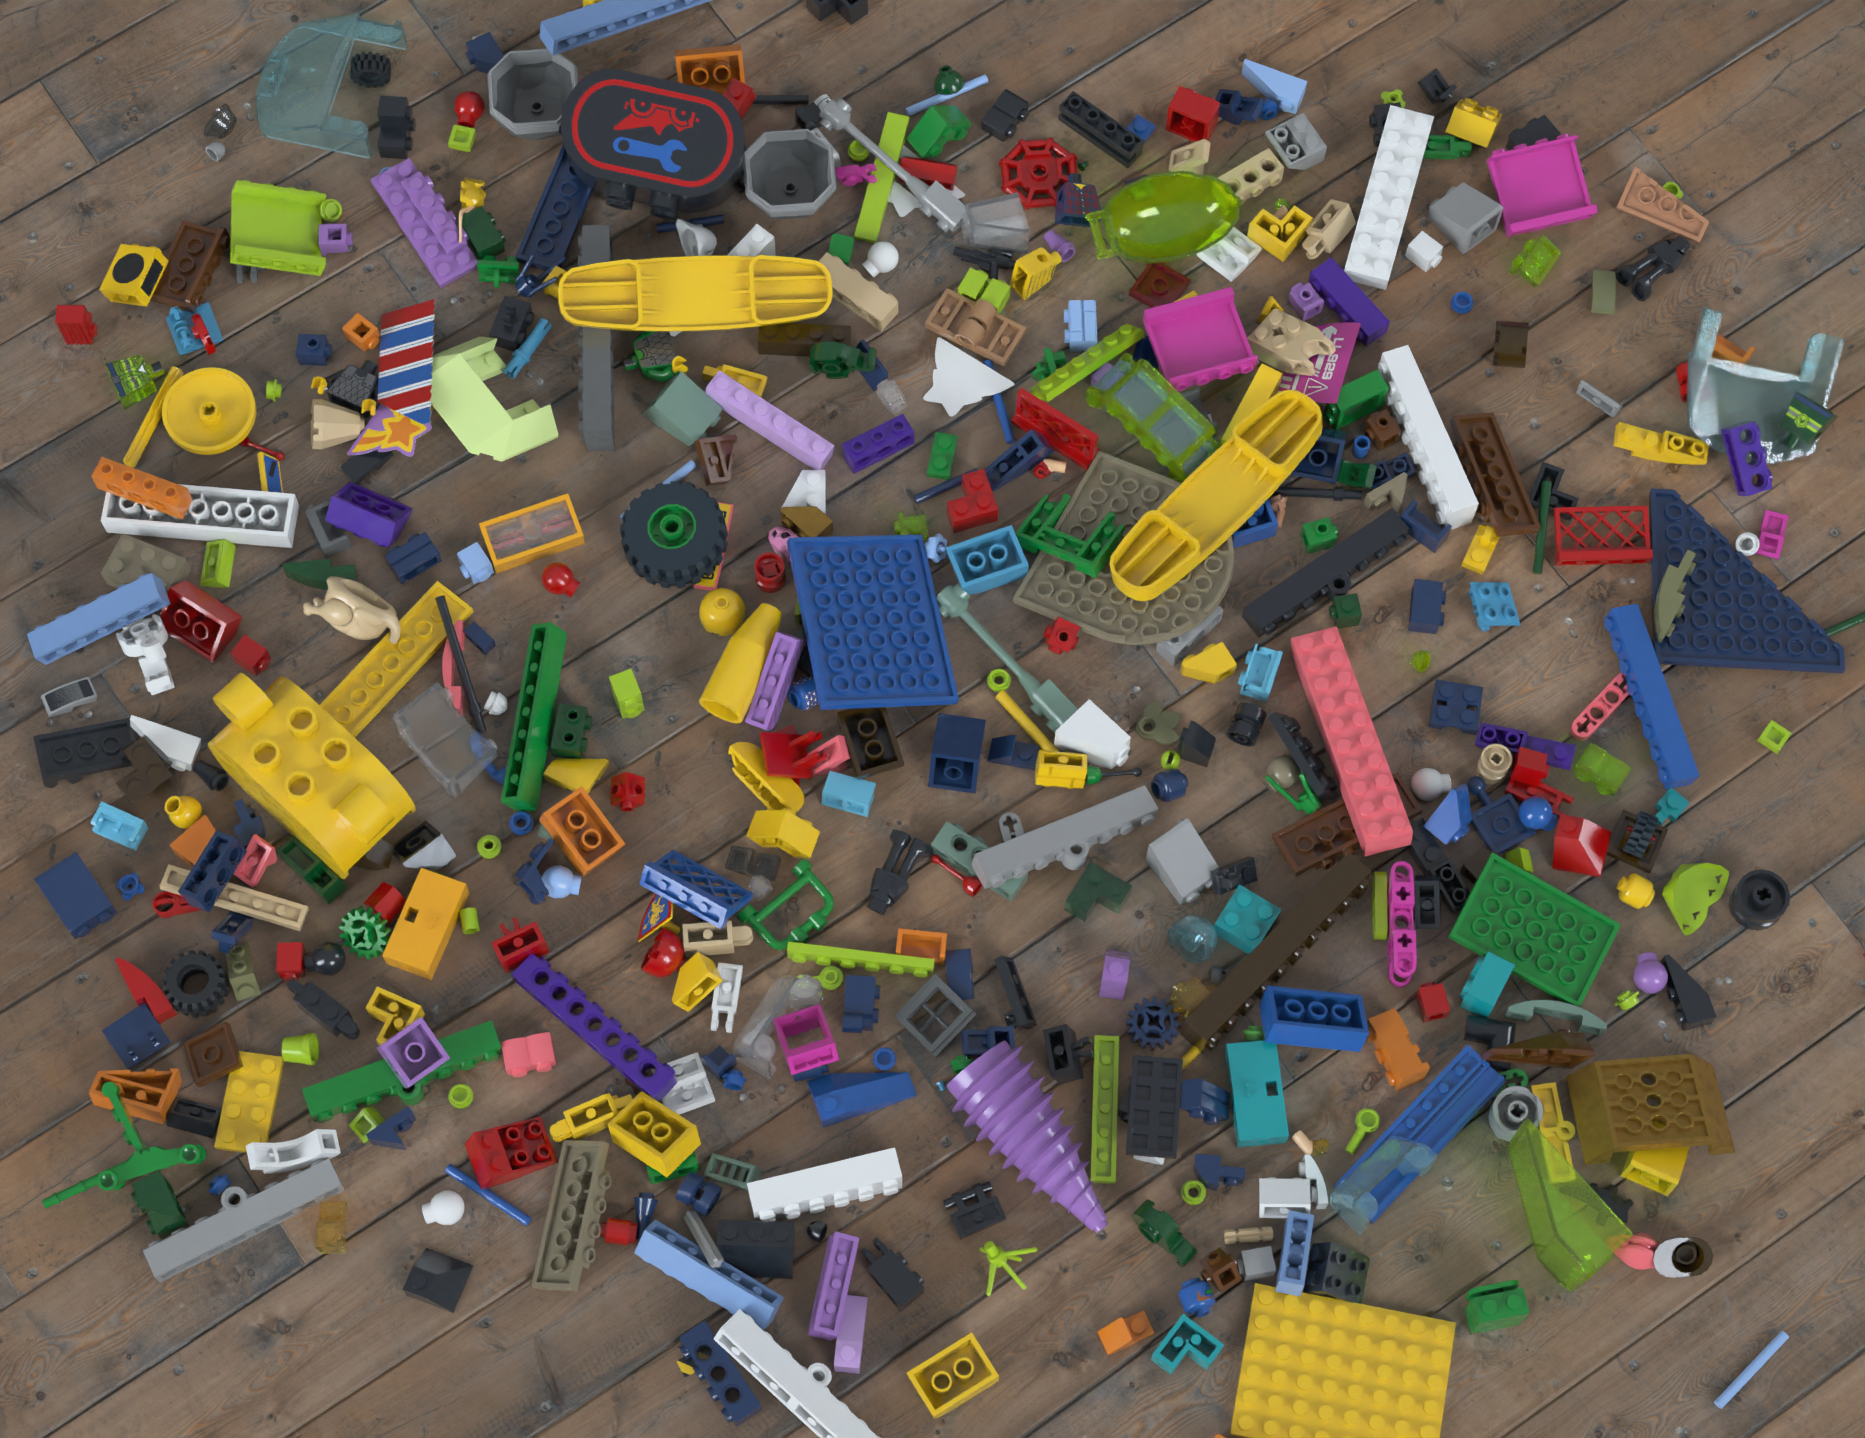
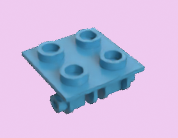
[165,302,223,356]
[1468,582,1521,632]

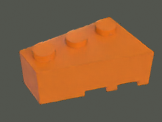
[89,1068,182,1124]

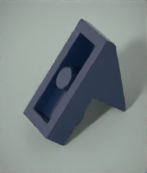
[988,734,1039,771]
[366,1106,416,1150]

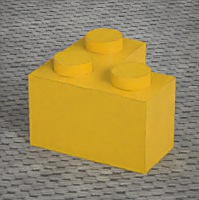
[1247,205,1313,262]
[746,808,820,858]
[366,986,425,1045]

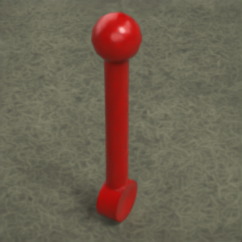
[241,437,284,461]

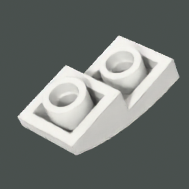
[1298,1154,1328,1209]

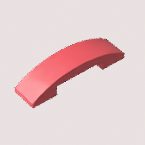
[442,620,465,717]

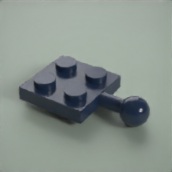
[1467,776,1536,855]

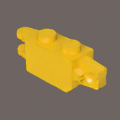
[549,1093,633,1143]

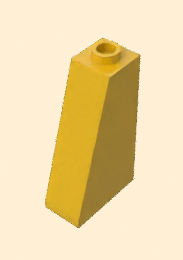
[1220,364,1283,447]

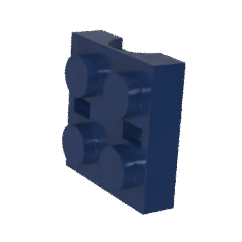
[1429,679,1483,735]

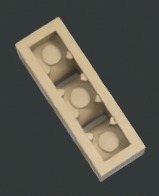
[1212,148,1284,211]

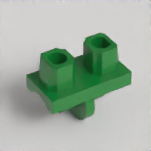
[477,255,520,289]
[1032,347,1066,381]

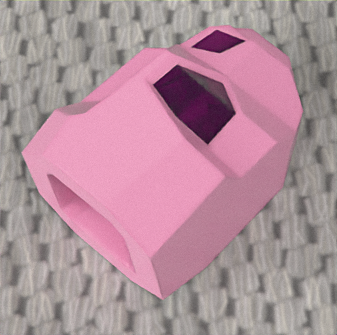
[768,527,798,563]

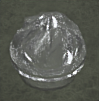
[748,875,773,900]

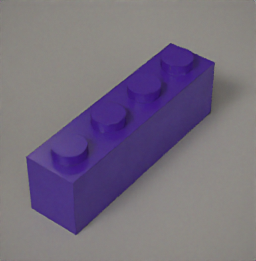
[1308,257,1390,347]

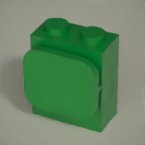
[1464,1280,1530,1335]

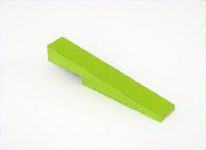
[854,112,909,244]

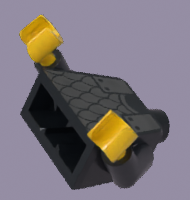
[311,360,381,418]

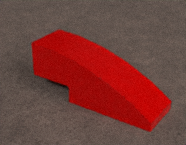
[115,957,177,1024]

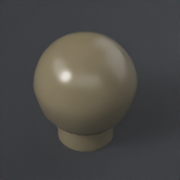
[1262,755,1300,794]

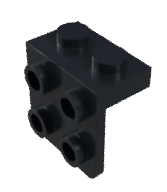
[1303,1242,1370,1304]

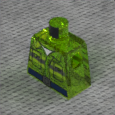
[105,355,165,409]

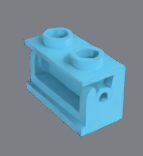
[1238,644,1283,702]

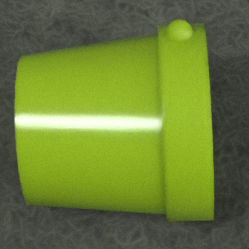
[282,1033,319,1065]

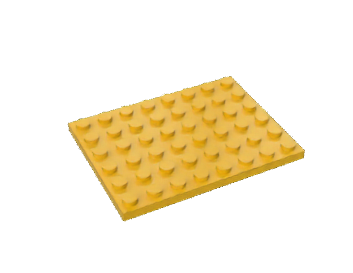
[1230,1283,1456,1438]

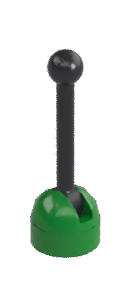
[1085,766,1142,785]

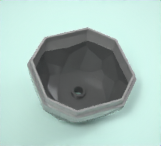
[488,49,578,140]
[743,129,836,220]

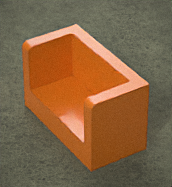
[1698,323,1756,377]
[896,928,947,965]

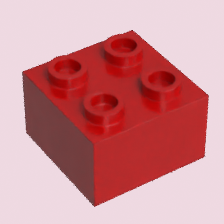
[1165,86,1220,142]

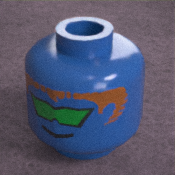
[1178,1277,1215,1318]

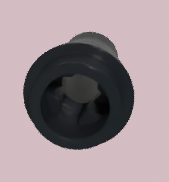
[193,760,229,791]

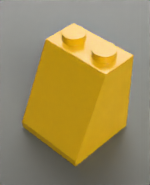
[1620,1120,1690,1196]

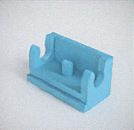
[821,771,876,817]
[91,801,149,851]

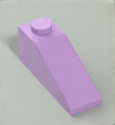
[834,1295,868,1374]

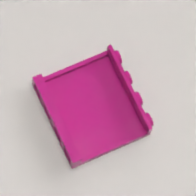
[1487,133,1598,238]
[1143,287,1258,392]

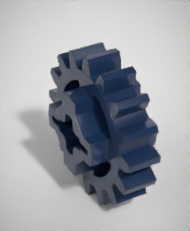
[1126,997,1180,1051]

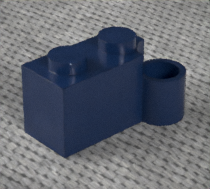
[842,975,880,1033]

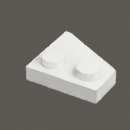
[782,470,826,515]

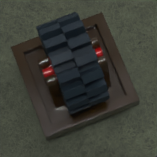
[1606,810,1668,873]

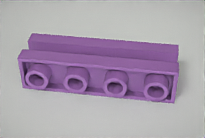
[745,632,806,730]
[807,1231,859,1341]

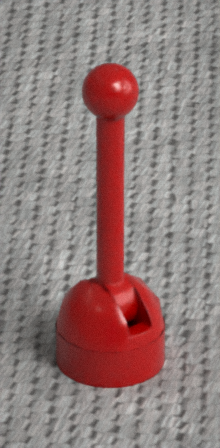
[931,854,983,897]

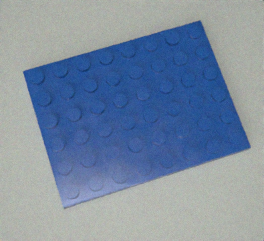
[787,535,959,710]

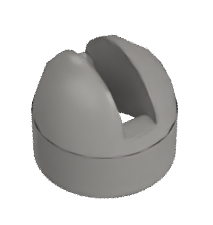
[205,142,225,162]

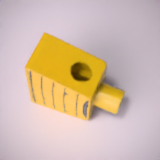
[1009,247,1062,300]

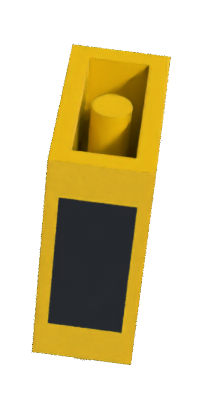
[99,244,168,307]

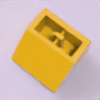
[1445,98,1502,148]

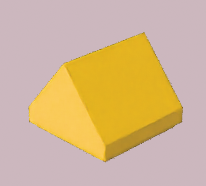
[1256,296,1284,324]

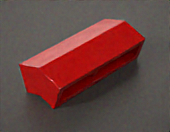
[898,156,958,191]

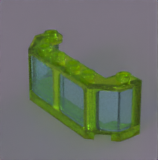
[1084,353,1222,483]

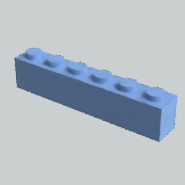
[27,573,170,665]
[634,1220,784,1331]

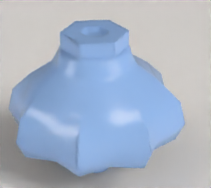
[924,533,947,563]

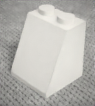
[1054,699,1131,770]

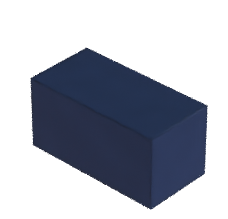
[463,621,496,655]

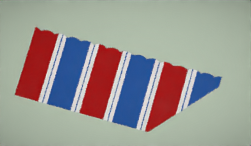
[377,299,435,425]

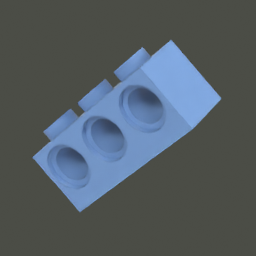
[1275,1210,1314,1296]

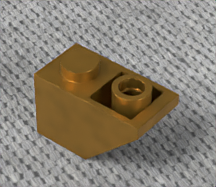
[780,506,833,537]

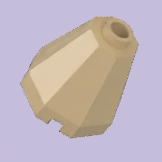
[311,399,364,449]

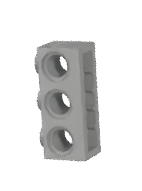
[1156,605,1223,666]

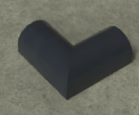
[1529,462,1579,521]
[1463,1015,1516,1071]

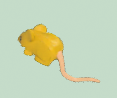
[459,177,486,243]

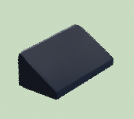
[856,339,888,391]

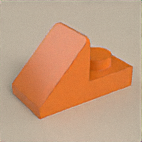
[1097,1310,1155,1355]

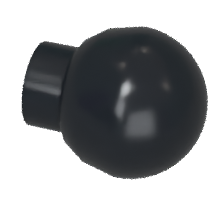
[304,942,346,976]

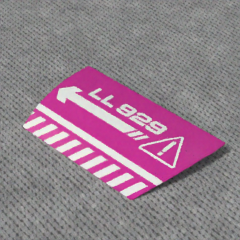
[1278,322,1361,404]

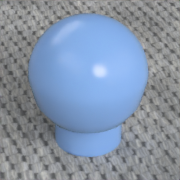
[542,865,582,899]

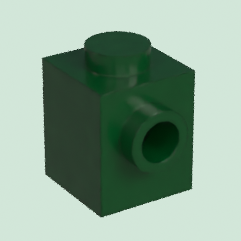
[1329,593,1362,629]

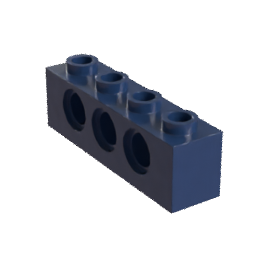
[679,1321,762,1427]

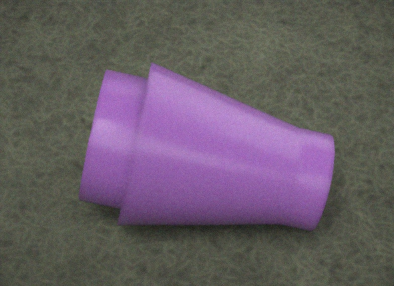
[1044,230,1075,262]

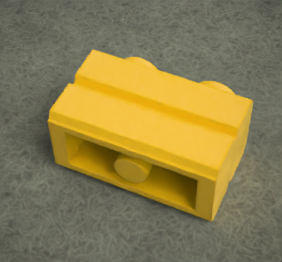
[1035,750,1087,789]

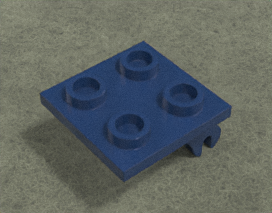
[514,838,554,905]
[102,1003,171,1070]

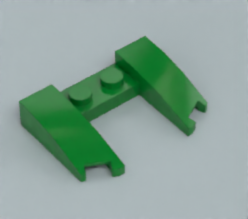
[1015,494,1125,578]

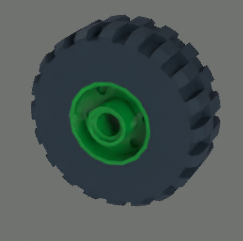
[620,481,728,588]

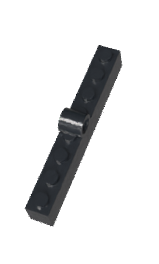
[1242,508,1410,637]

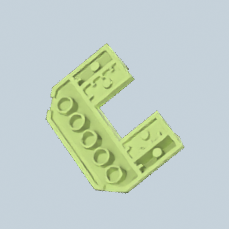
[430,337,558,462]

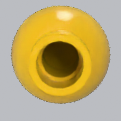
[165,795,202,829]

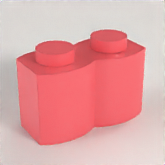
[501,1032,557,1077]

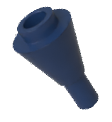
[634,1192,659,1240]

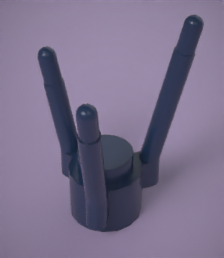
[515,254,567,298]

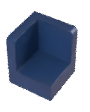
[701,1045,737,1081]

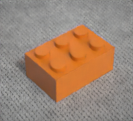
[539,786,625,878]

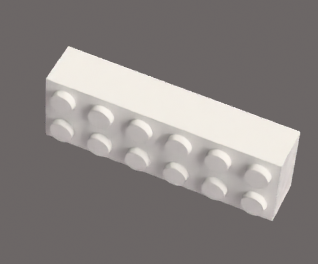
[747,1147,902,1222]

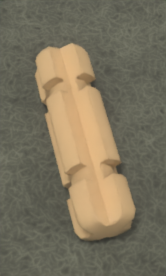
[1224,1226,1274,1244]

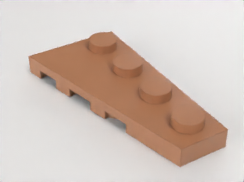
[1616,166,1709,244]

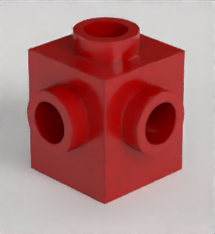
[1043,617,1080,655]
[610,772,645,812]

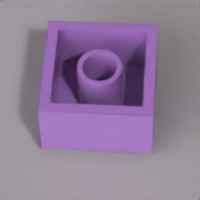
[376,1017,450,1088]

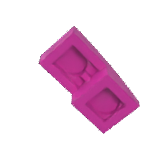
[1755,510,1789,560]

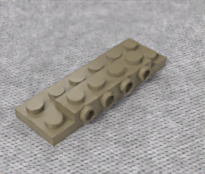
[531,1140,611,1292]

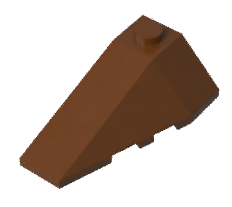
[1481,1029,1594,1068]

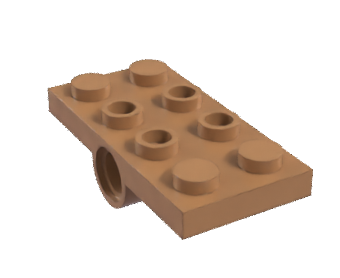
[925,288,1027,367]

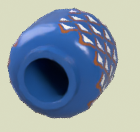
[787,676,819,711]

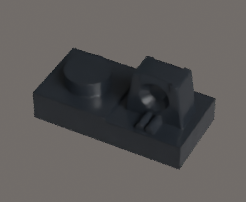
[1211,856,1258,895]

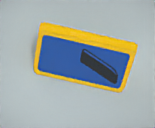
[257,452,283,493]

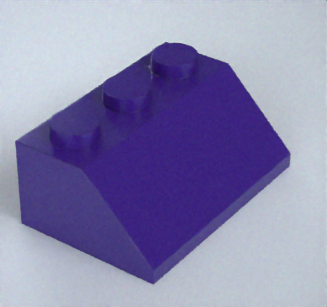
[325,482,413,547]

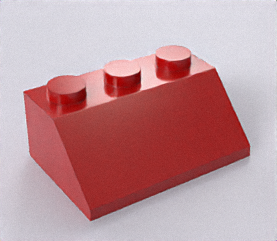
[160,580,242,662]

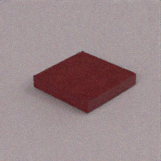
[1129,258,1191,308]

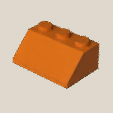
[675,44,745,95]

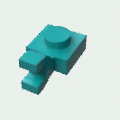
[1655,788,1690,825]

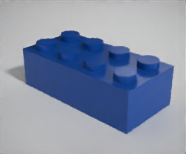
[1259,985,1369,1052]

